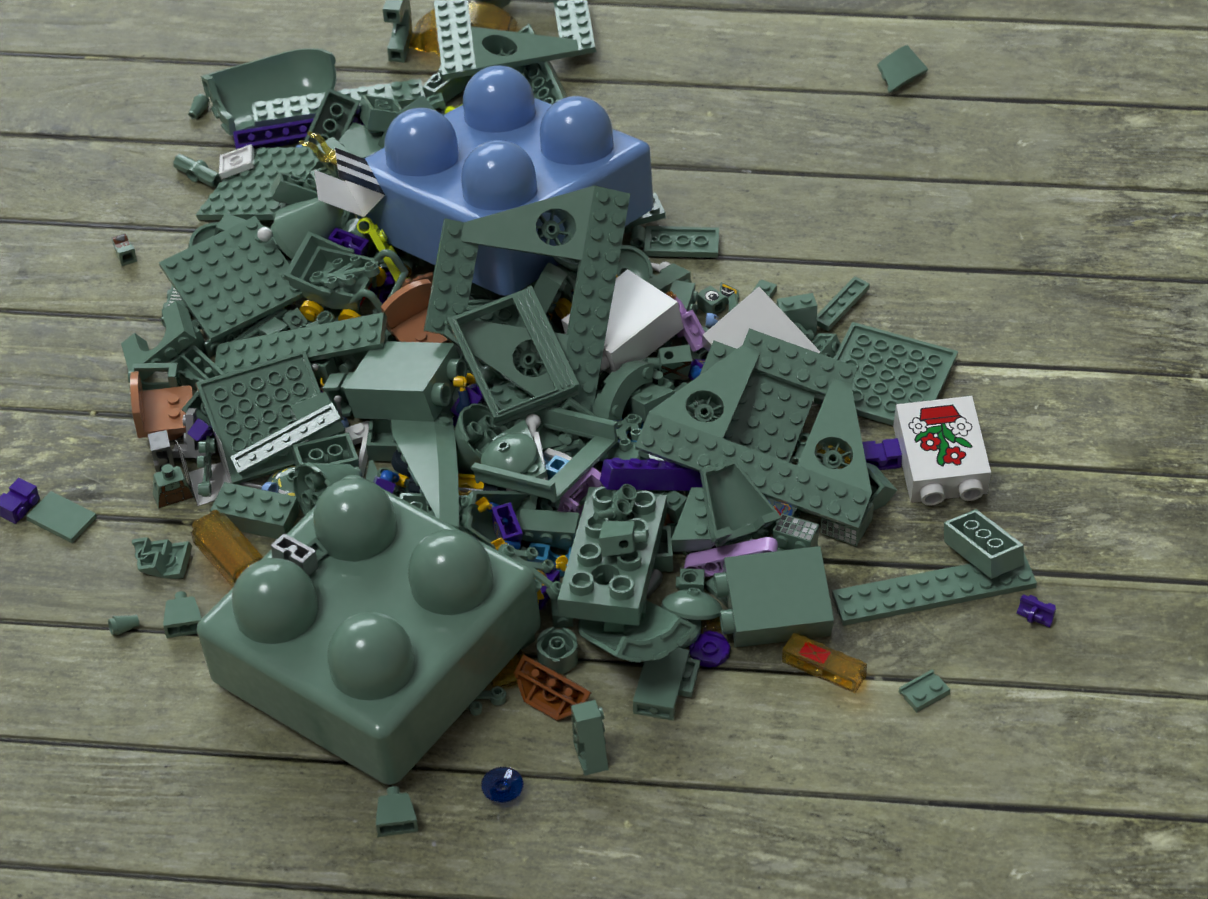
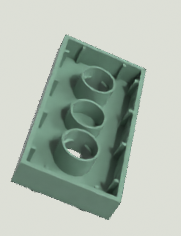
[557,486,667,626]

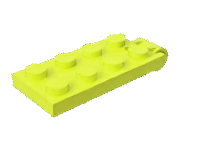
[357,217,412,289]

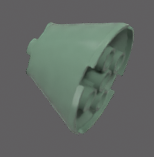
[454,403,509,475]
[293,463,362,516]

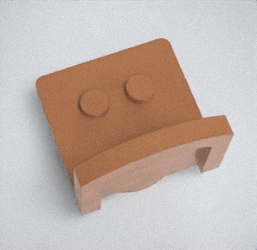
[381,279,452,343]
[130,371,193,441]

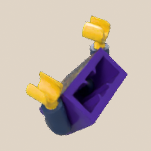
[450,373,485,427]

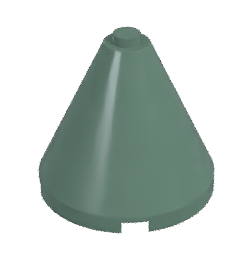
[271,197,344,260]

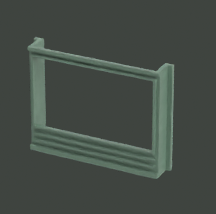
[445,286,579,429]
[471,406,618,503]

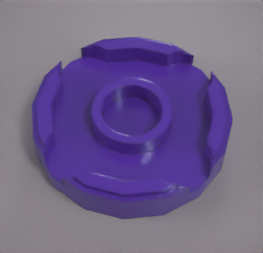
[689,631,730,668]

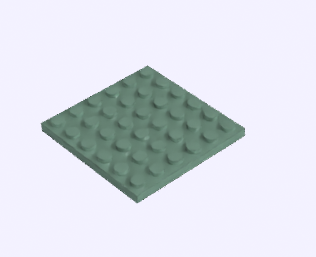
[196,147,323,220]
[159,216,304,343]
[814,322,958,425]
[687,340,816,462]
[196,350,321,484]

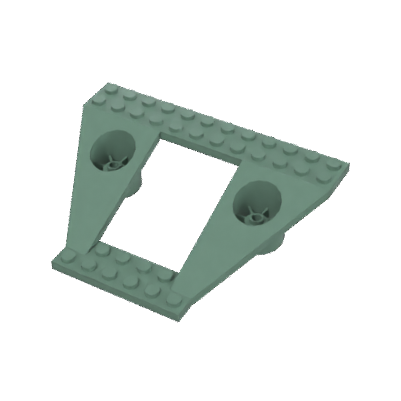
[434,0,596,80]
[424,185,630,413]
[635,328,872,530]

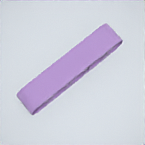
[684,537,778,577]

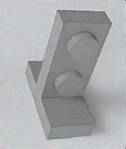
[172,408,213,458]

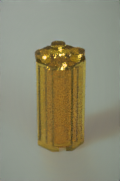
[191,510,263,587]

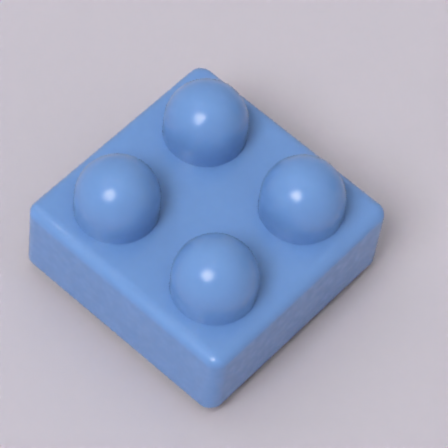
[358,65,654,295]

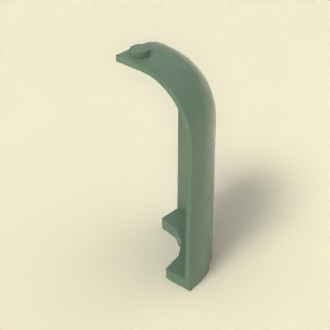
[201,48,336,136]
[579,582,696,662]

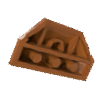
[514,655,592,721]

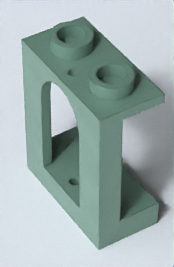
[128,363,182,391]

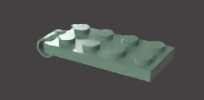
[630,225,719,258]

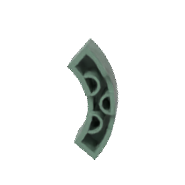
[593,360,654,420]

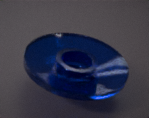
[481,767,524,803]

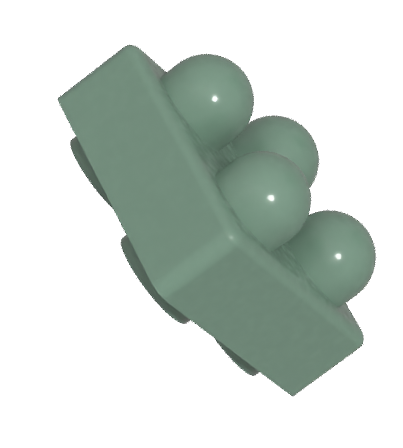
[197,475,541,784]

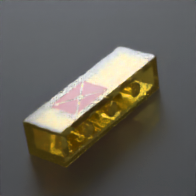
[782,633,867,693]

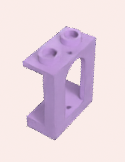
[558,467,604,513]

